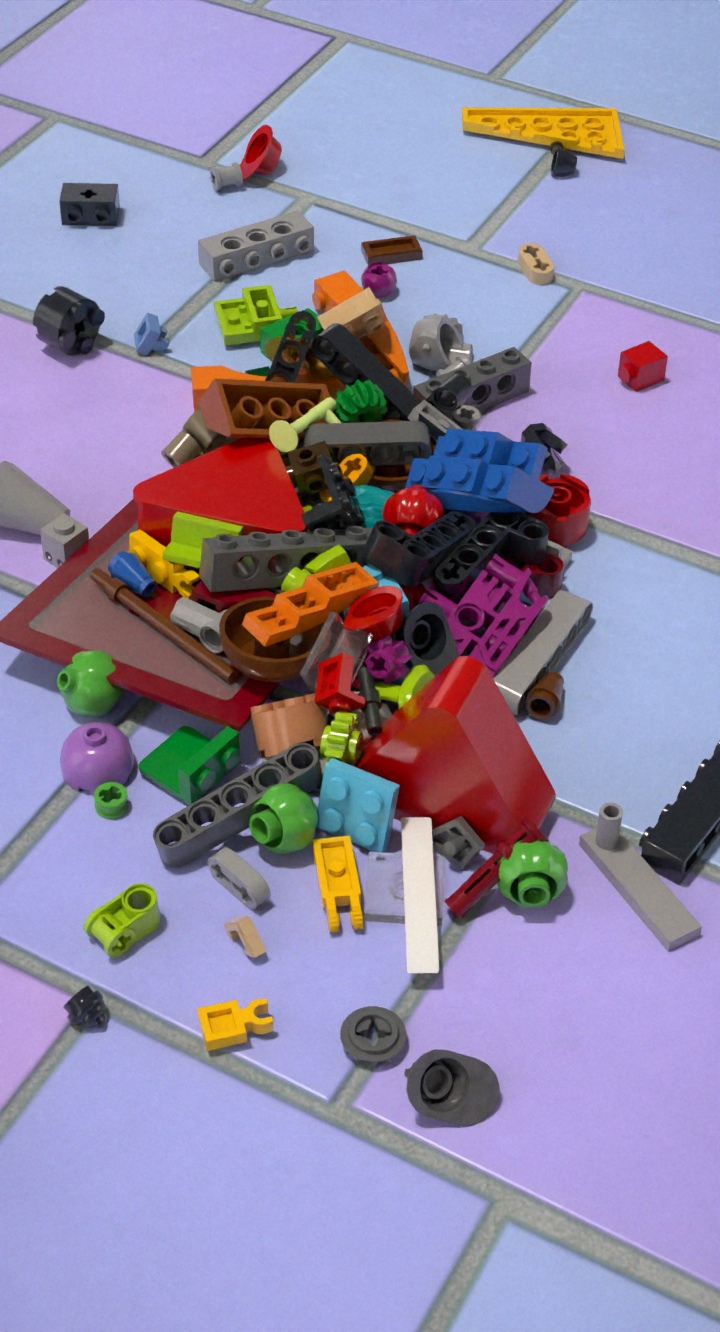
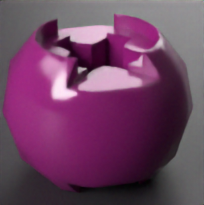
[361,262,397,298]

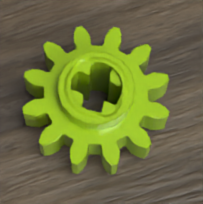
[320,711,363,768]

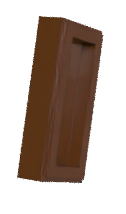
[361,235,423,266]

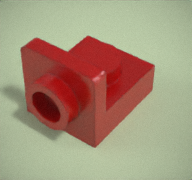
[315,652,366,715]

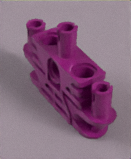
[418,554,549,677]

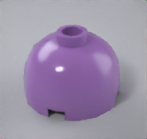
[60,722,135,795]

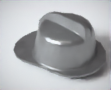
[404,1049,500,1126]

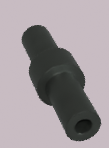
[357,667,382,735]

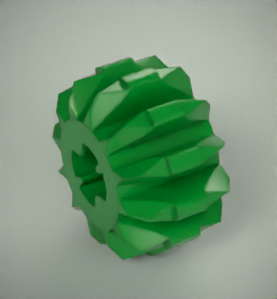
[334,380,388,423]

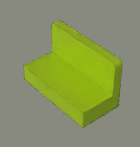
[162,511,243,568]

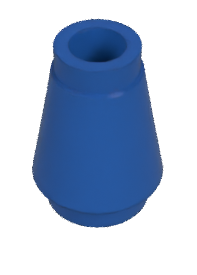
[108,551,158,598]

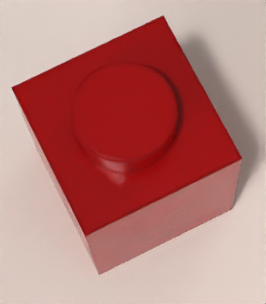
[618,341,668,392]

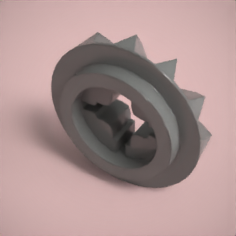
[340,1006,406,1067]

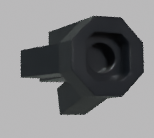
[521,423,568,475]

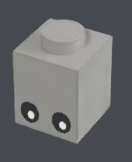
[40,513,89,568]

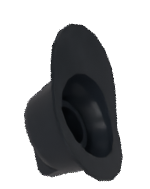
[395,602,459,676]

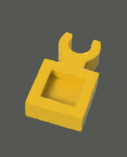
[197,999,273,1051]

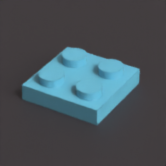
[316,758,400,855]

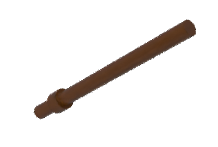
[90,568,239,683]

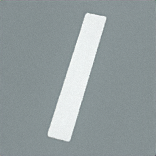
[401,817,439,973]

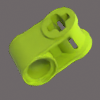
[83,883,161,958]

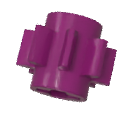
[364,635,412,684]

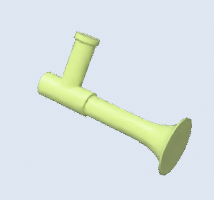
[269,397,341,452]

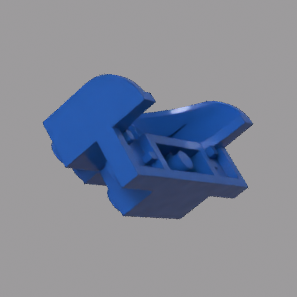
[405,429,554,513]

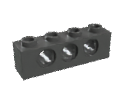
[413,347,532,422]

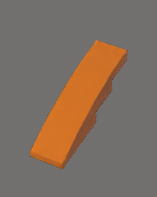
[242,562,379,647]

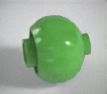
[57,650,124,716]
[249,783,318,854]
[496,838,568,907]

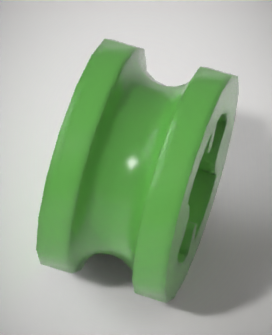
[93,782,129,819]

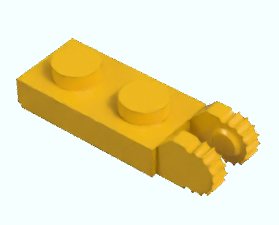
[312,835,363,933]

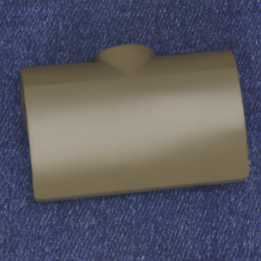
[161,407,241,468]

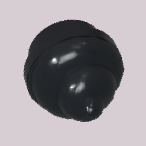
[63,985,105,1028]

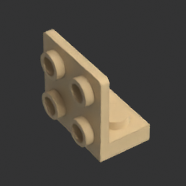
[317,287,388,338]

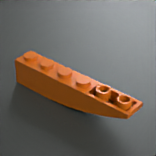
[312,270,409,388]

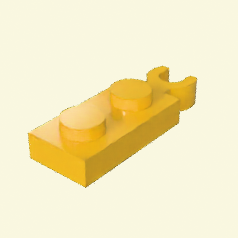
[128,529,200,599]

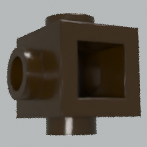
[285,441,333,497]

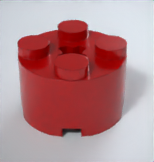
[524,474,591,548]

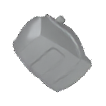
[409,315,473,371]

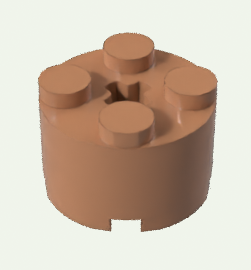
[250,693,328,758]

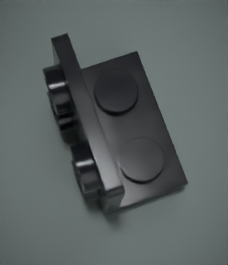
[301,454,366,532]

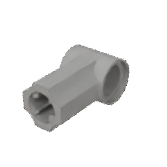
[170,596,228,654]

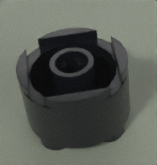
[33,286,105,356]

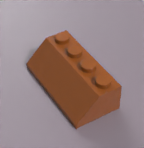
[199,378,336,440]

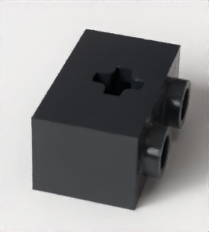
[59,183,120,226]

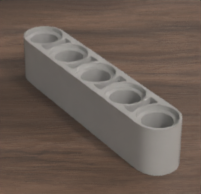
[493,590,593,716]

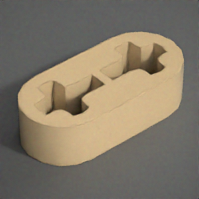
[518,243,554,285]

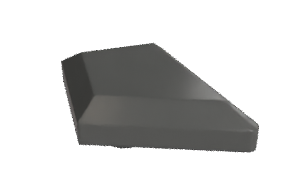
[432,816,485,870]

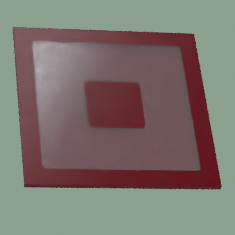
[0,499,282,732]

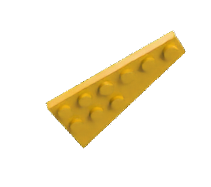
[461,107,624,159]

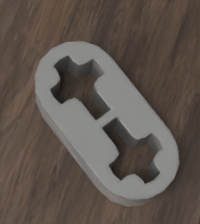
[207,847,271,909]

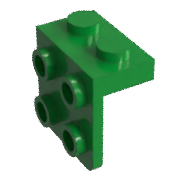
[139,726,240,805]

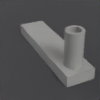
[579,803,702,952]

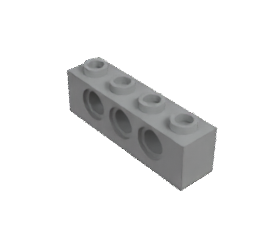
[198,211,314,281]

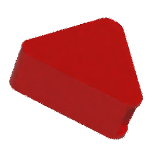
[133,438,308,571]
[354,656,556,854]

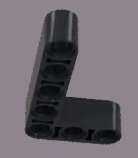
[311,323,472,421]

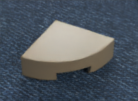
[224,916,267,958]

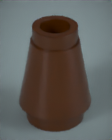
[526,672,564,720]

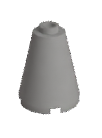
[0,461,70,535]

